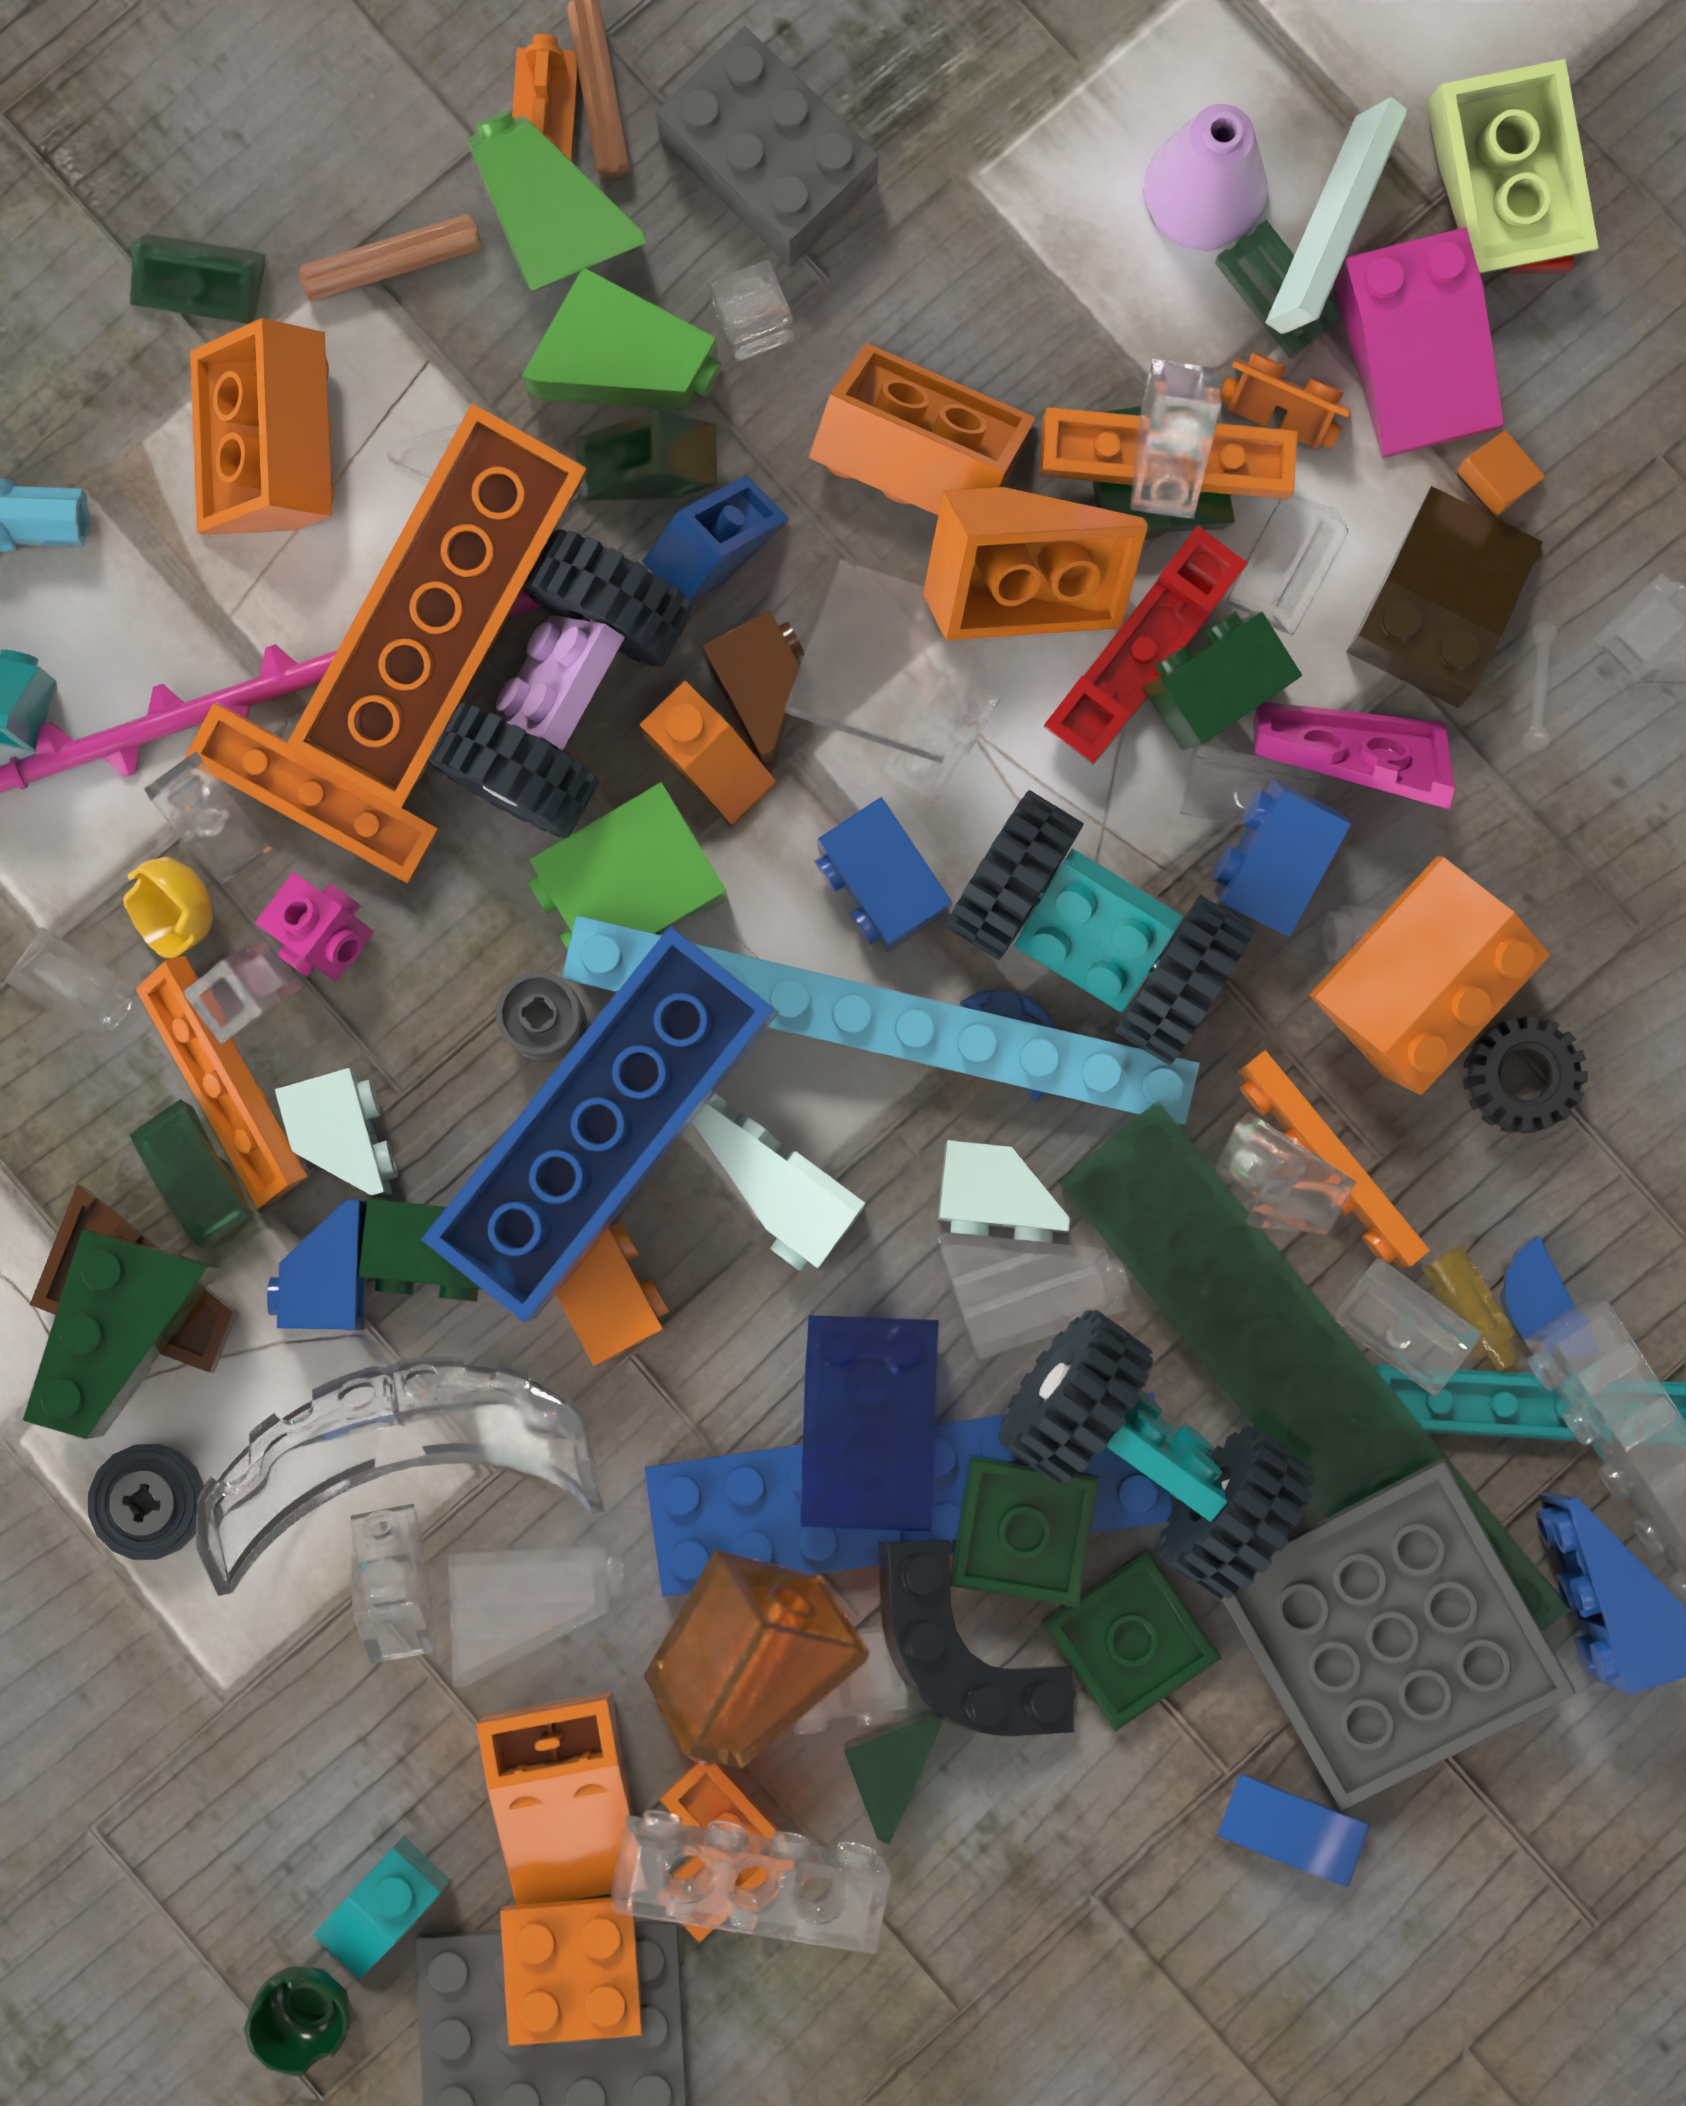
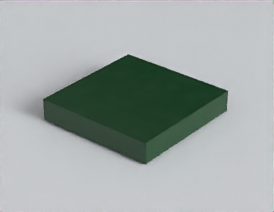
[950,1454,1100,1607]
[1041,1549,1222,1732]

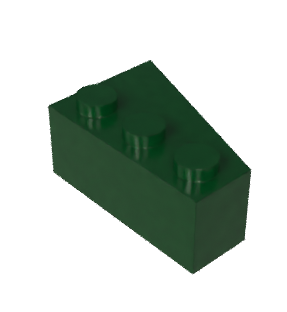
[22,1230,223,1439]

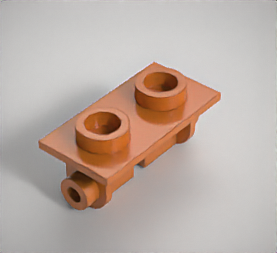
[512,34,578,161]
[1217,352,1351,451]

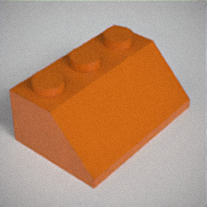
[190,318,334,535]
[808,343,1036,515]
[1309,855,1550,1096]

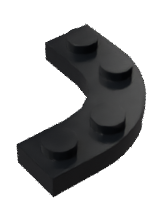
[878,1540,1074,1736]

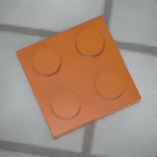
[500,1896,643,2046]

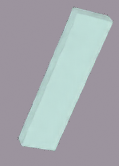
[1265,97,1408,334]

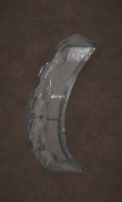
[196,1356,605,1596]

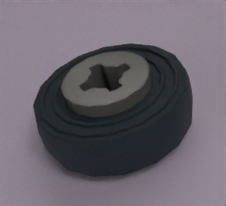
[88,1444,206,1560]

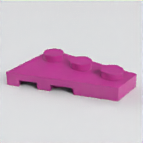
[1253,702,1455,810]

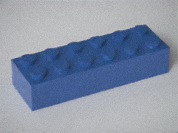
[421,926,779,1323]

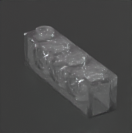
[611,1810,891,1954]

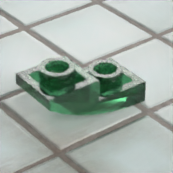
[129,1099,254,1249]

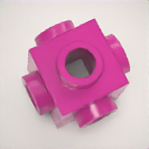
[255,872,374,982]

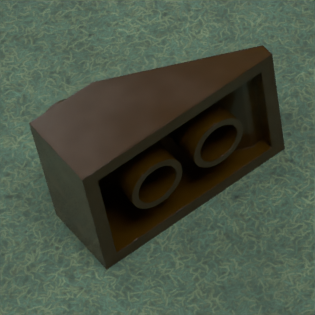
[1346,486,1543,708]

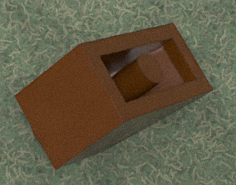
[702,610,805,767]

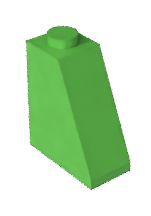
[466,111,647,291]
[522,267,722,410]

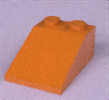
[922,487,1148,641]

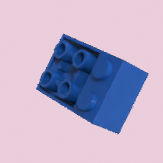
[1536,1491,1686,1695]

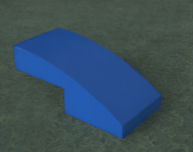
[1217,1774,1371,1887]

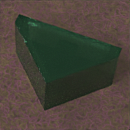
[844,1709,943,1845]

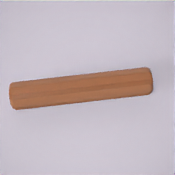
[567,0,630,180]
[299,214,481,301]

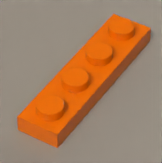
[1039,407,1297,500]
[184,703,441,884]
[135,955,308,1209]
[1237,1050,1431,1268]

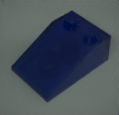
[800,1315,940,1532]

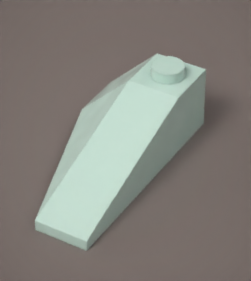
[692,1093,865,1271]

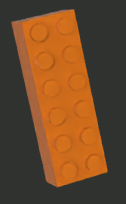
[286,403,588,809]

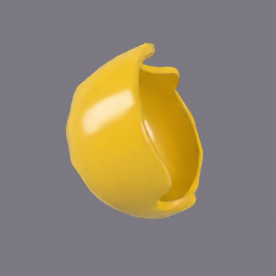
[123,857,213,959]

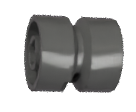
[496,971,587,1063]

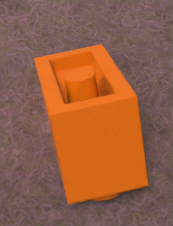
[639,680,776,827]

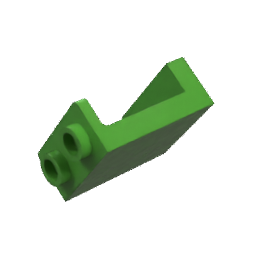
[527,782,728,950]

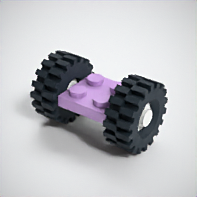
[427,529,695,838]

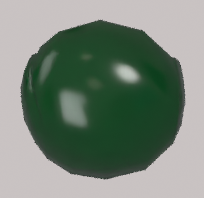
[244,1966,353,2076]

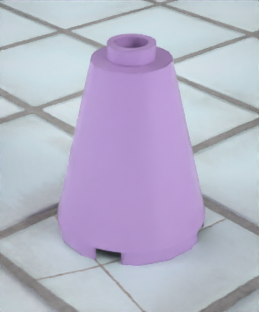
[1143,104,1267,251]

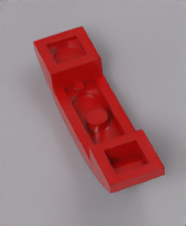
[1043,525,1248,765]

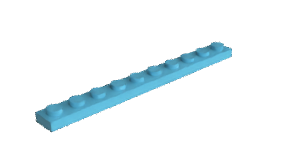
[561,915,1200,1125]

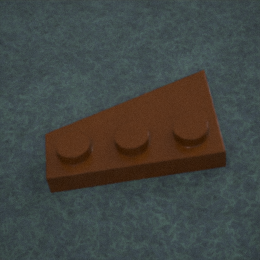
[30,1184,238,1373]

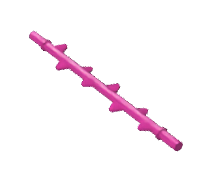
[0,590,542,793]

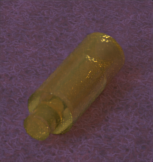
[1422,1244,1520,1372]

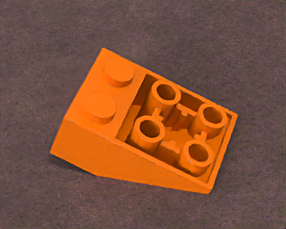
[476,1691,647,1905]

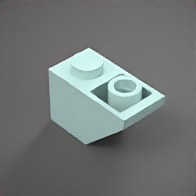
[275,1068,398,1198]
[938,1140,1070,1244]

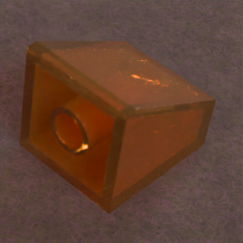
[643,1549,870,1769]

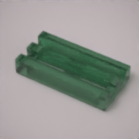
[1215,220,1342,359]

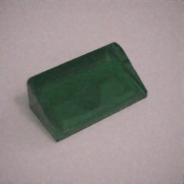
[130,234,266,324]

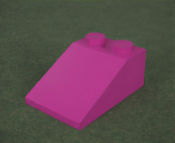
[1333,227,1504,458]

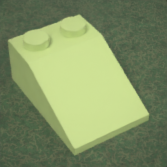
[1426,59,1599,274]

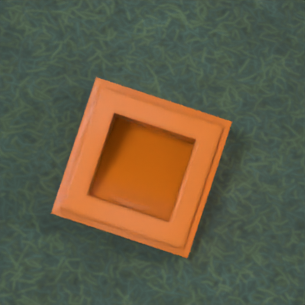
[1456,430,1546,518]

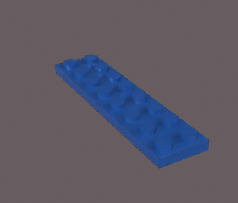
[644,1392,1172,1597]

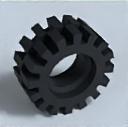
[1462,1016,1588,1134]

